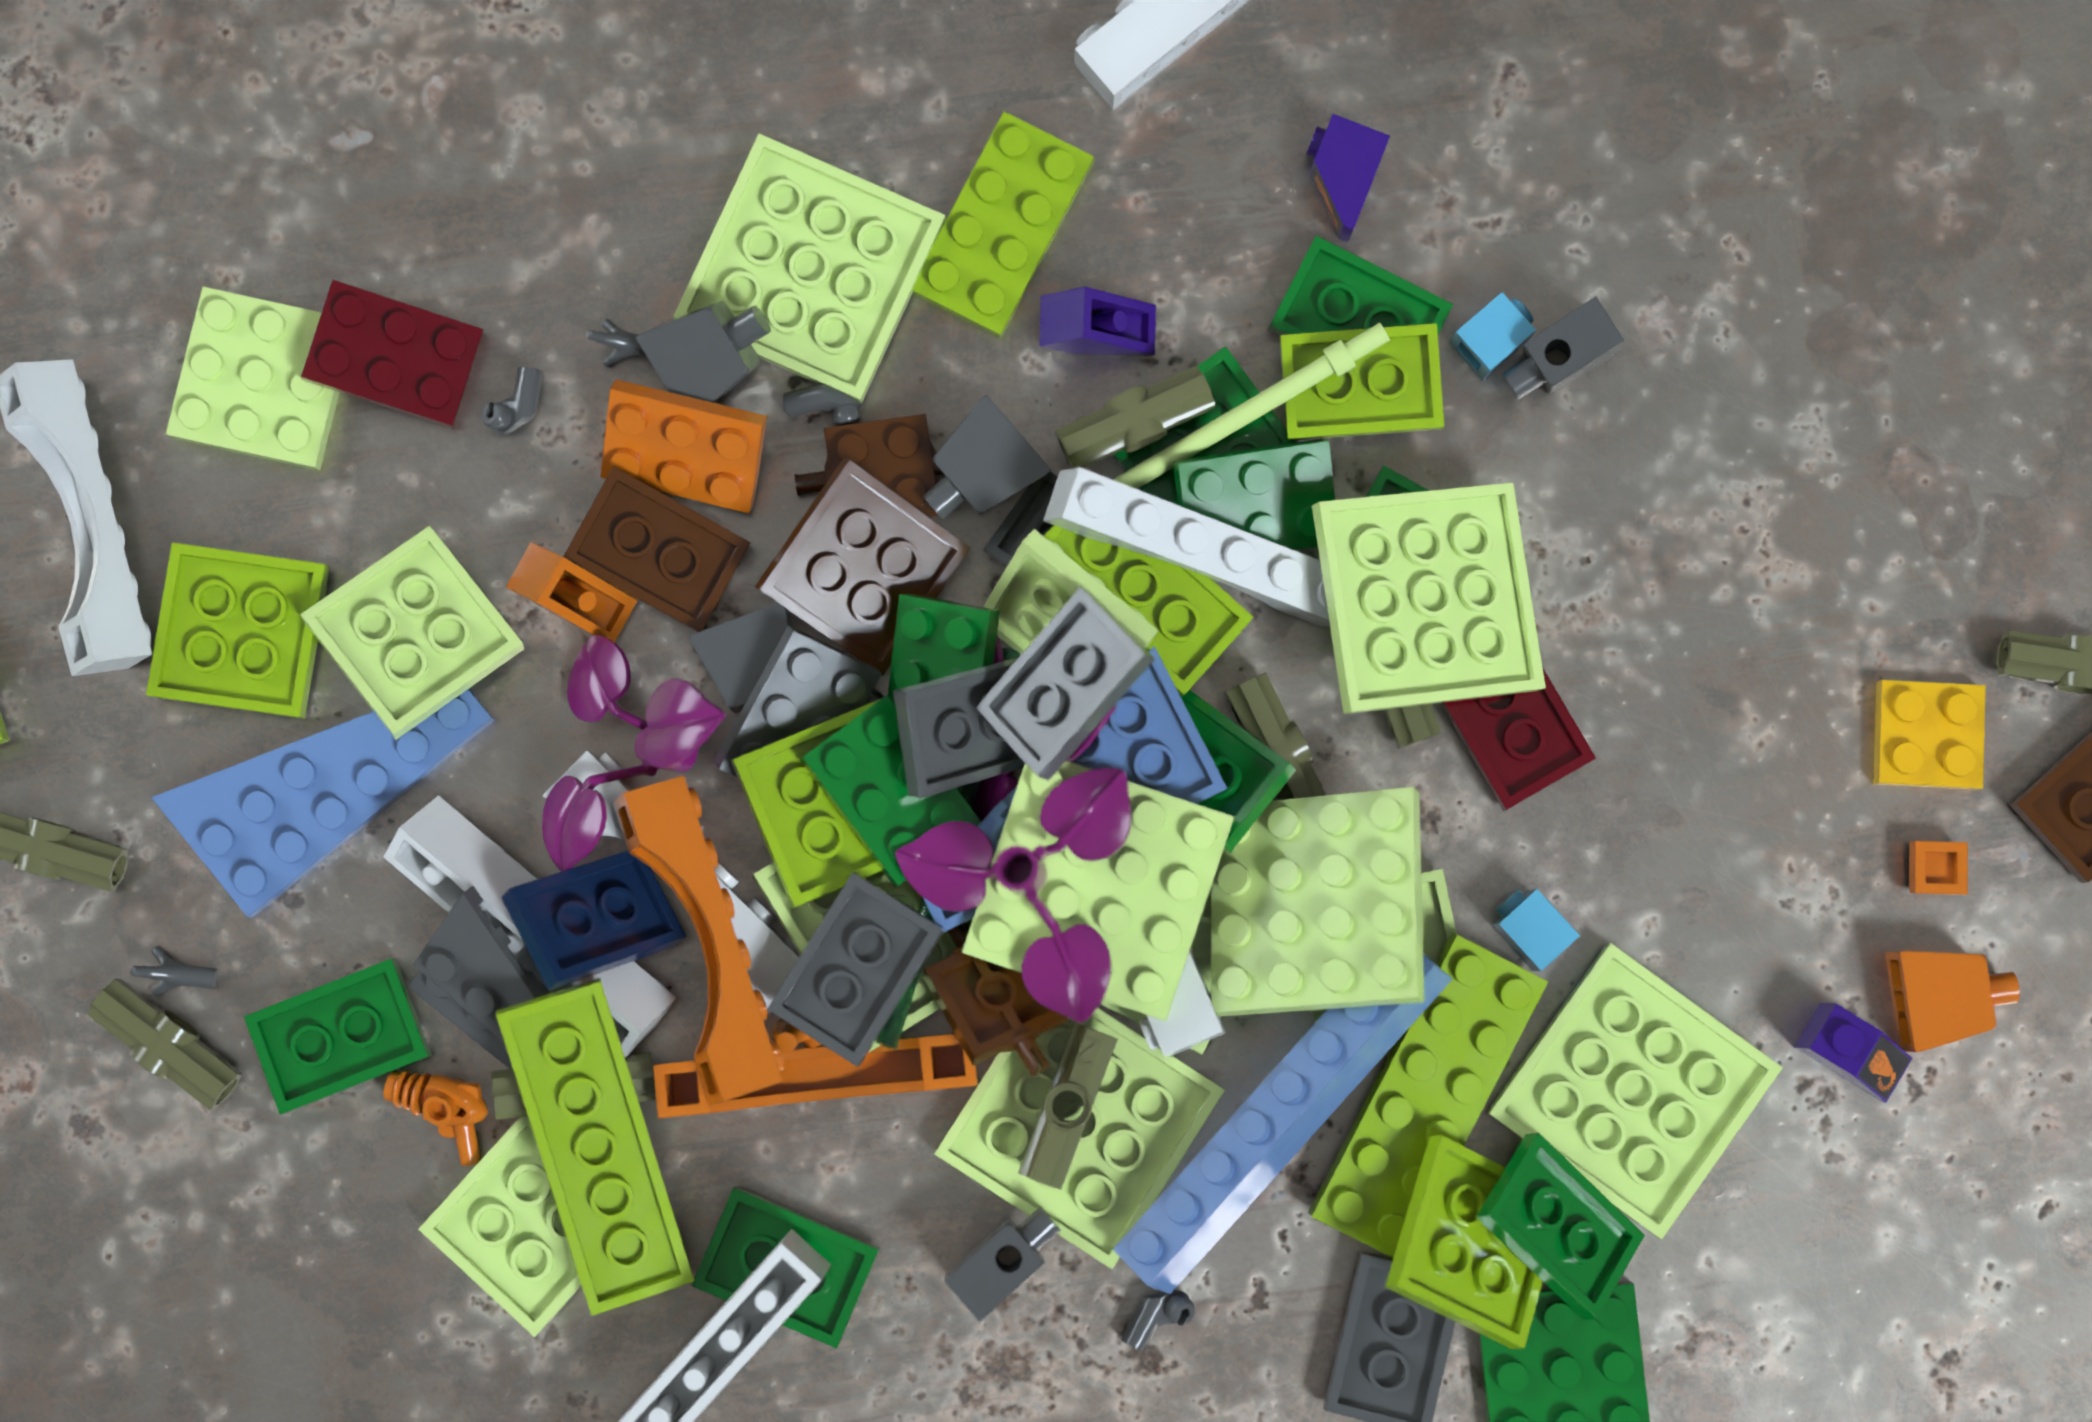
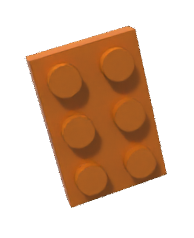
[600,379,767,514]

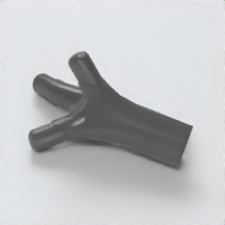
[587,319,646,368]
[130,946,218,997]

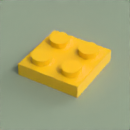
[1873,680,1986,790]

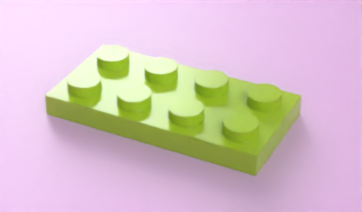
[912,111,1094,339]
[1044,525,1254,696]

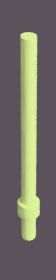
[1112,323,1390,489]

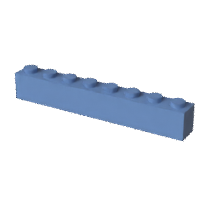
[1113,953,1452,1294]

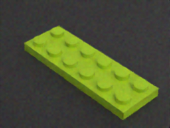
[1307,932,1548,1258]
[496,978,694,1316]

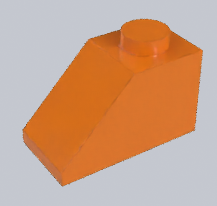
[506,542,637,642]

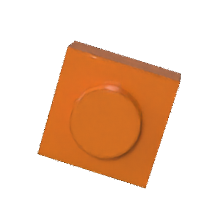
[1909,841,1968,895]

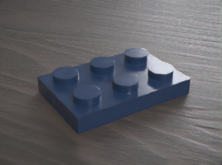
[501,850,687,991]

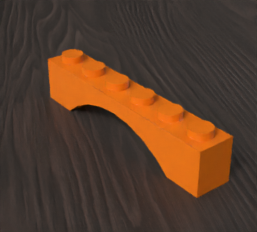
[612,775,784,1106]
[653,1033,979,1119]

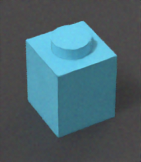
[1449,292,1536,381]
[1491,889,1580,971]

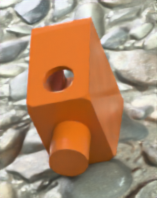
[1885,951,2020,1052]

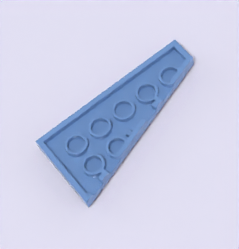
[923,646,1227,933]
[151,688,496,918]

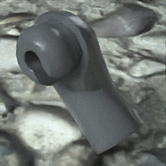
[482,367,543,434]
[783,384,861,426]
[1121,1290,1195,1352]

